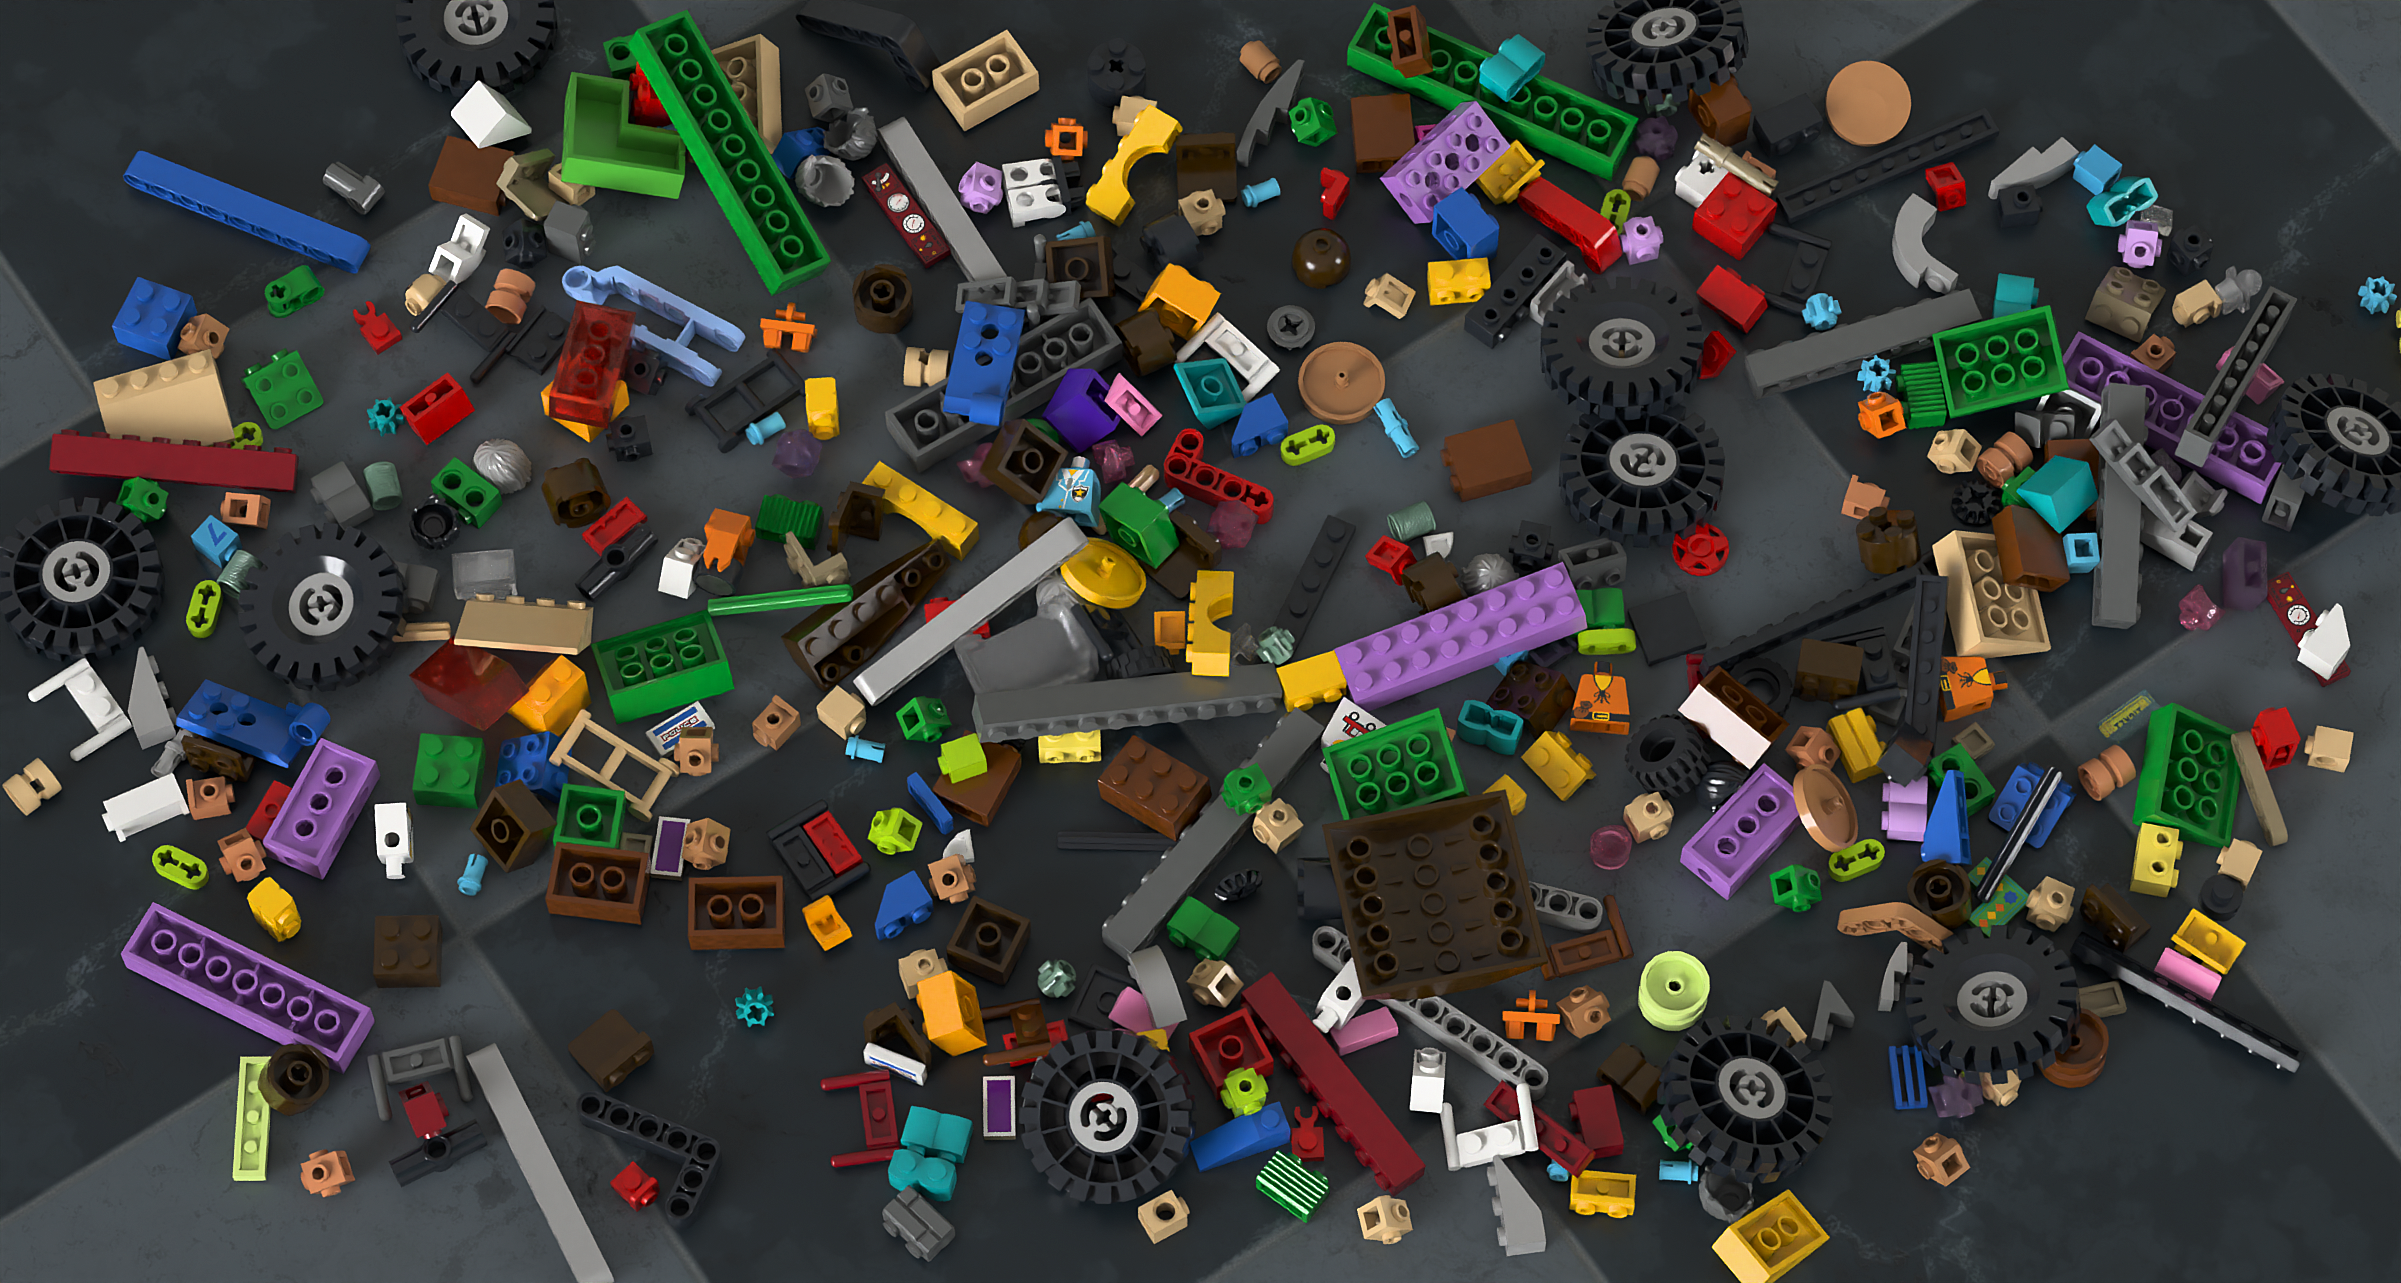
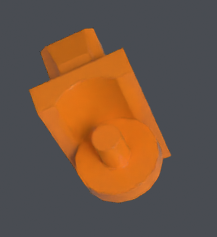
[760,302,818,353]
[1502,990,1560,1041]

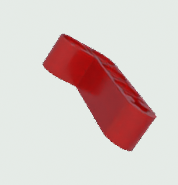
[1516,176,1622,275]
[1164,428,1274,525]

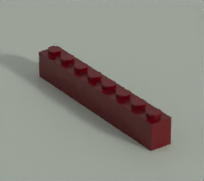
[49,429,299,493]
[1239,971,1426,1197]

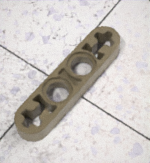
[2231,730,2288,847]

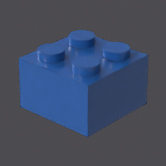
[1432,187,1500,262]
[112,277,197,361]

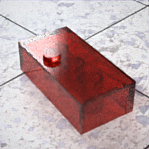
[549,300,636,429]
[408,635,530,731]

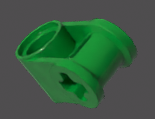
[265,265,325,318]

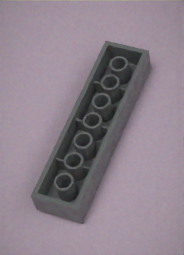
[885,297,1123,474]

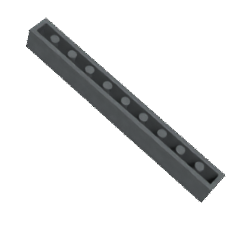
[972,663,1283,743]
[1102,707,1325,962]

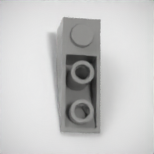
[2140,504,2213,571]
[128,647,177,750]
[1487,1155,1546,1256]

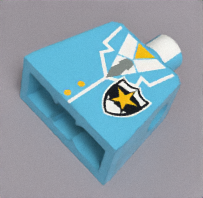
[1036,456,1101,527]

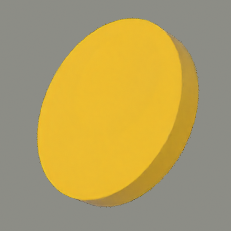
[1060,537,1146,609]

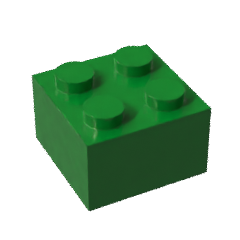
[1098,482,1180,569]
[412,733,486,809]
[553,783,627,849]

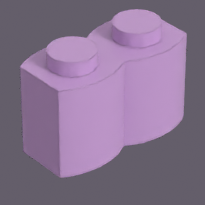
[1881,776,1928,842]

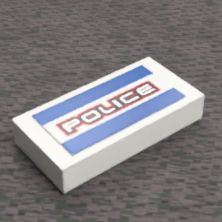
[646,701,715,758]
[863,1043,927,1086]

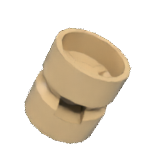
[904,347,950,387]
[2,758,62,816]

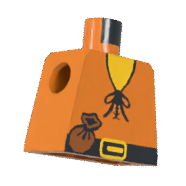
[1939,657,2008,723]
[1570,661,1630,735]

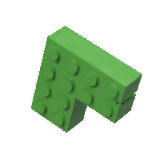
[561,72,686,199]

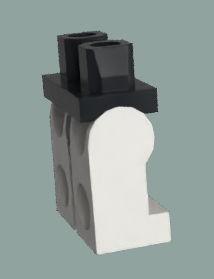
[1002,155,1086,228]

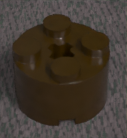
[852,264,914,334]
[1114,306,1177,377]
[541,458,611,528]
[1856,507,1921,574]
[1401,551,1468,616]
[1907,859,1973,931]
[257,1043,330,1116]

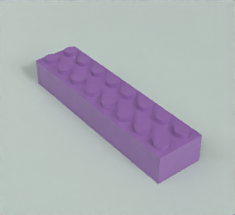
[2063,331,2285,504]
[1334,562,1587,712]
[121,902,375,1074]

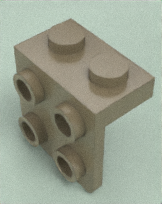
[496,148,570,221]
[2085,266,2166,343]
[784,531,850,588]

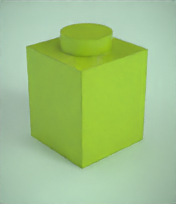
[938,733,987,784]

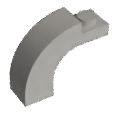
[1892,193,1959,294]
[1127,945,1187,1029]

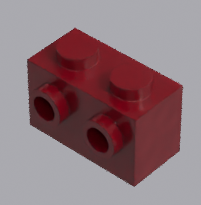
[398,1080,449,1139]
[1568,1085,1624,1160]

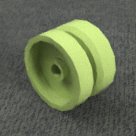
[1638,951,1710,1031]

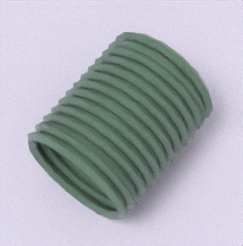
[363,461,403,510]
[1387,500,1436,543]
[216,550,263,599]

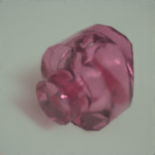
[1092,439,1135,483]
[956,442,994,488]
[2179,584,2226,631]
[1589,825,1632,870]

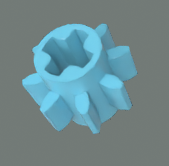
[2358,276,2397,314]
[1802,293,1842,330]
[1857,355,1896,392]

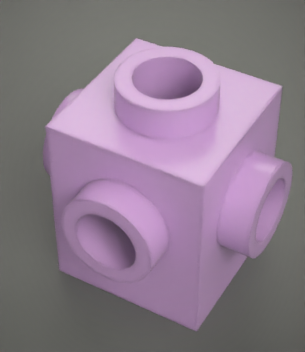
[958,162,1003,214]
[1618,216,1663,265]
[2118,220,2162,268]

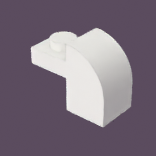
[429,213,490,284]

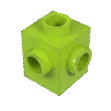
[867,807,923,855]
[1220,1067,1269,1118]

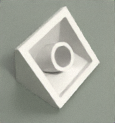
[451,80,532,149]

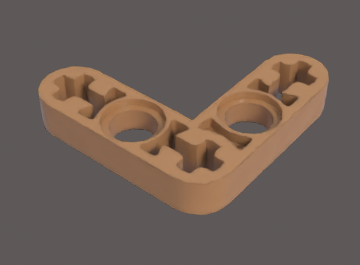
[1837,902,1954,953]

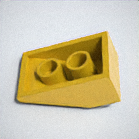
[1712,1189,1830,1283]

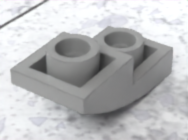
[1878,942,1913,1011]

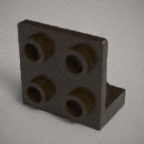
[2079,883,2151,953]

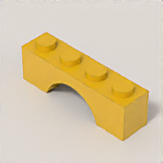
[1085,104,1183,228]
[862,461,979,561]
[1186,570,1234,677]

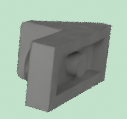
[2015,410,2076,448]
[1809,980,1855,1052]

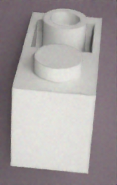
[658,538,706,599]
[2297,603,2350,680]
[1410,1048,1446,1113]

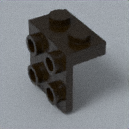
[1176,131,1238,202]
[827,481,885,557]
[1138,509,1222,600]
[1486,660,1576,740]
[181,735,258,783]
[863,1001,933,1073]
[568,1009,655,1092]

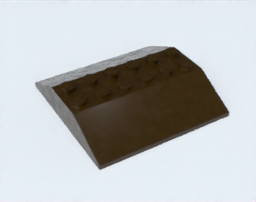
[1322,789,1548,1000]

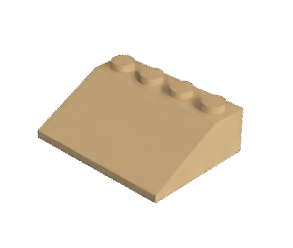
[688,34,782,163]
[93,349,236,447]
[1932,530,2051,659]
[454,593,593,655]

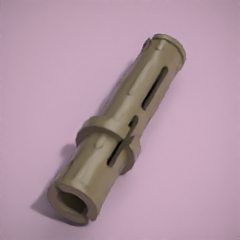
[1694,133,1778,197]

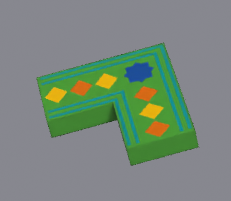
[1967,856,2029,938]

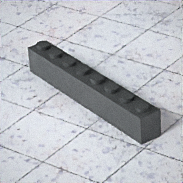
[2175,286,2297,468]
[1743,289,1983,400]
[2092,383,2149,629]

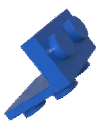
[495,731,572,803]
[1989,762,2077,848]

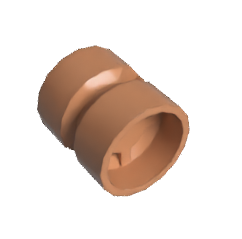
[484,269,535,325]
[1976,432,2034,488]
[2077,745,2136,801]

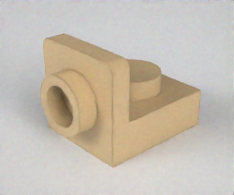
[1363,273,1416,319]
[1760,1007,1807,1048]

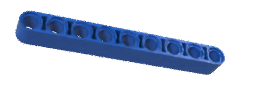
[123,151,371,273]

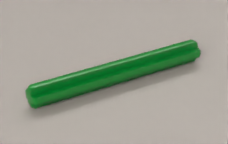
[707,584,853,617]

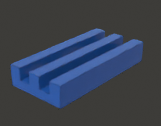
[907,772,954,835]
[1888,1045,1928,1110]

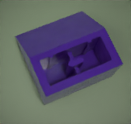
[1042,368,1121,453]

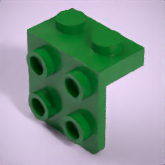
[239,348,323,430]

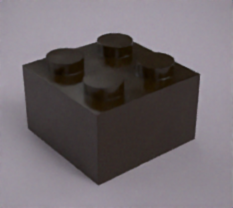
[1045,236,1116,301]
[978,419,1068,505]
[1792,638,1864,705]
[470,779,557,874]
[946,895,1031,986]
[373,915,443,988]

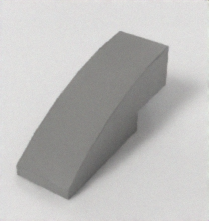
[1988,137,2079,199]

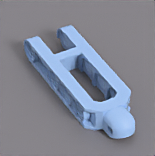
[562,265,746,387]

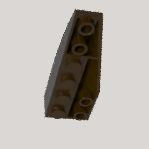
[781,538,952,692]

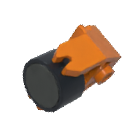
[693,508,755,597]

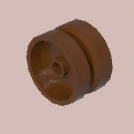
[2038,1008,2109,1088]

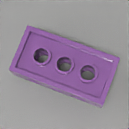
[1380,101,1511,224]
[263,738,381,880]
[1680,763,1802,901]

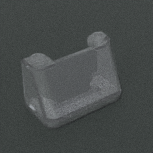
[954,592,1099,695]

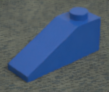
[1921,770,1972,866]
[1190,1101,1290,1172]

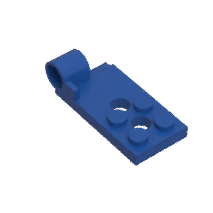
[943,301,1025,427]
[176,679,331,768]

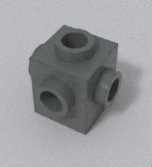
[805,73,853,123]

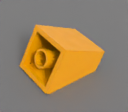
[504,654,592,737]

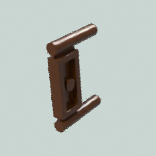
[1540,895,1634,981]
[980,997,1052,1066]

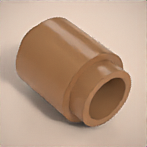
[1239,40,1282,84]
[1622,156,1660,202]

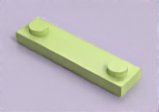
[233,1056,272,1181]

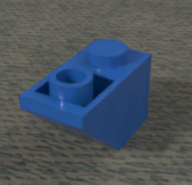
[772,127,831,179]
[1231,393,1288,459]
[875,870,934,941]

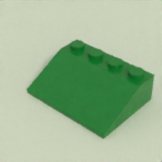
[1932,305,2069,419]
[590,609,735,724]
[2132,703,2241,848]
[1322,708,1470,820]

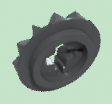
[1267,305,1315,351]

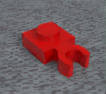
[353,301,402,355]
[1291,1106,1324,1162]

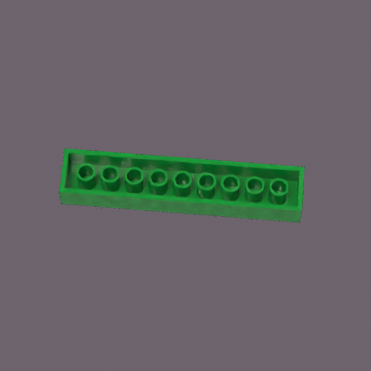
[1347,3,1639,181]
[628,9,831,296]

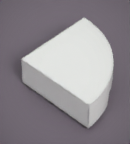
[1423,532,1453,561]
[943,829,974,863]

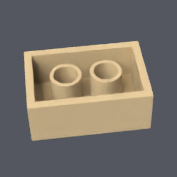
[932,30,1039,131]

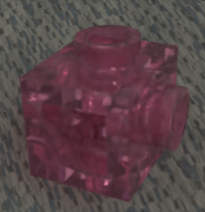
[1206,500,1259,550]

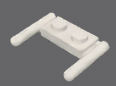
[1175,312,1280,403]
[29,658,133,761]
[1440,1083,1539,1171]

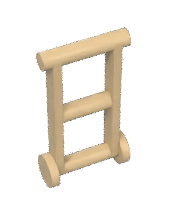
[549,709,680,822]

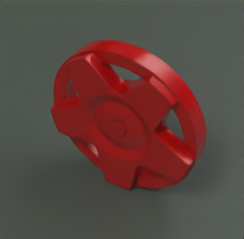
[1672,523,1729,576]

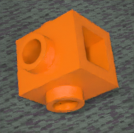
[1045,118,1088,160]
[1858,392,1906,439]

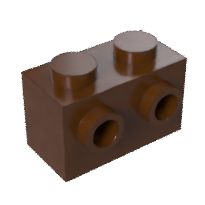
[1387,5,1434,78]

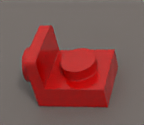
[1925,162,1966,212]
[1320,167,1350,220]
[1697,331,1736,379]
[1365,535,1417,586]
[610,1161,660,1212]

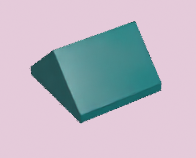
[1173,358,1247,430]
[2016,455,2099,534]

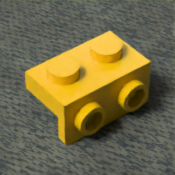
[1475,139,1545,205]
[1521,731,1596,801]
[2171,908,2247,974]
[1569,1170,1636,1218]

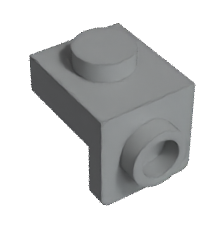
[2178,471,2228,519]

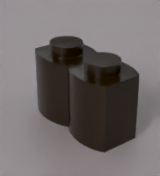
[1596,1042,1662,1116]

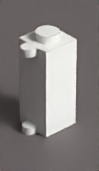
[102,773,190,842]

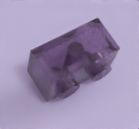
[2223,537,2268,612]

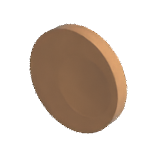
[1825,61,1911,147]
[1298,342,1385,425]
[1793,764,1858,852]

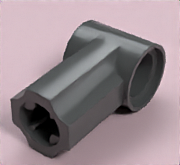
[323,161,385,215]

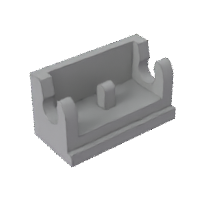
[1529,260,1589,326]

